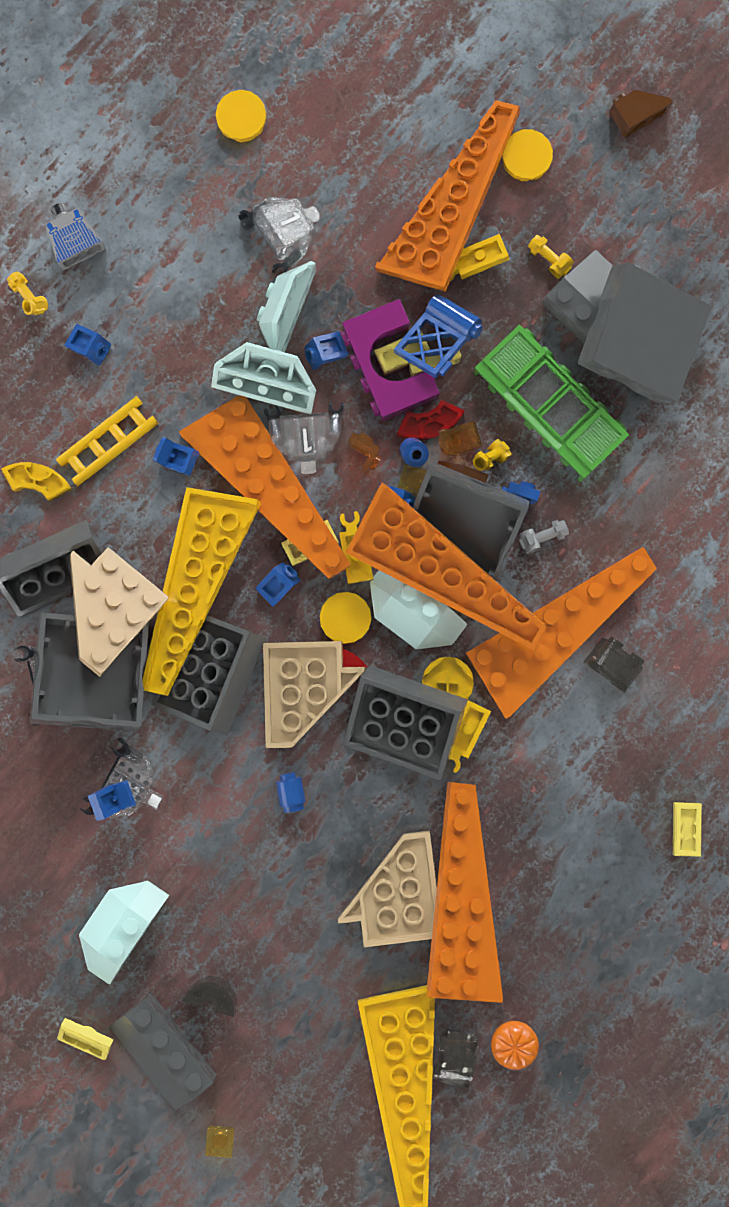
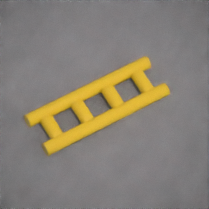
[56,396,159,487]

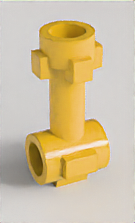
[527,235,574,279]
[7,271,48,315]
[473,439,512,471]

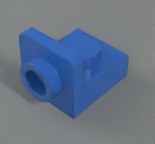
[64,324,111,365]
[304,331,349,370]
[255,562,301,607]

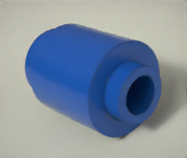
[399,438,429,467]
[276,772,306,813]

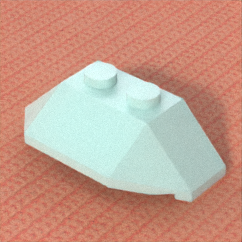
[257,261,316,353]
[211,342,316,414]
[370,570,468,649]
[79,881,169,985]

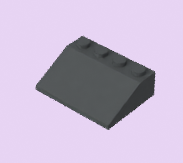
[542,250,613,344]
[151,615,266,736]
[343,665,468,780]

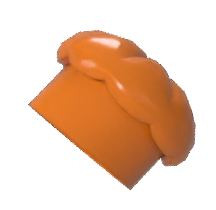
[491,1021,539,1070]

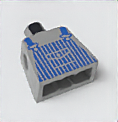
[46,203,106,271]

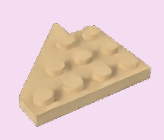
[70,547,169,677]
[263,641,365,748]
[338,831,437,947]

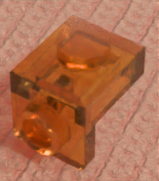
[439,421,482,456]
[348,432,382,474]

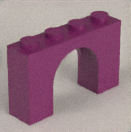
[340,299,440,422]

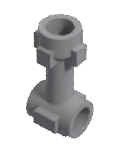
[519,520,569,554]

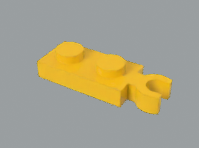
[450,234,510,281]
[339,511,374,584]
[449,700,491,773]

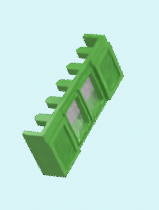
[473,324,629,482]

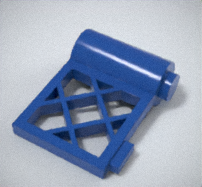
[394,294,483,378]

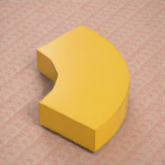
[1,462,72,502]

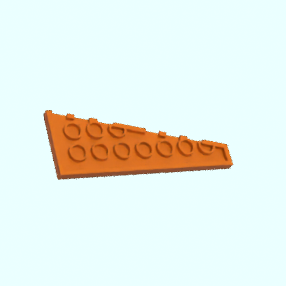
[375,100,521,292]
[179,395,351,579]
[345,483,546,650]
[466,547,657,719]
[426,782,503,1003]

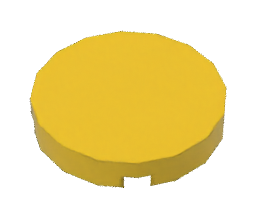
[216,90,267,142]
[502,129,553,181]
[320,592,371,644]
[422,657,474,699]

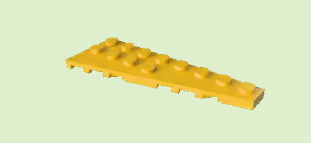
[142,487,261,696]
[358,985,435,1207]

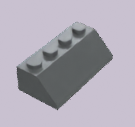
[0,520,104,617]
[109,992,217,1110]

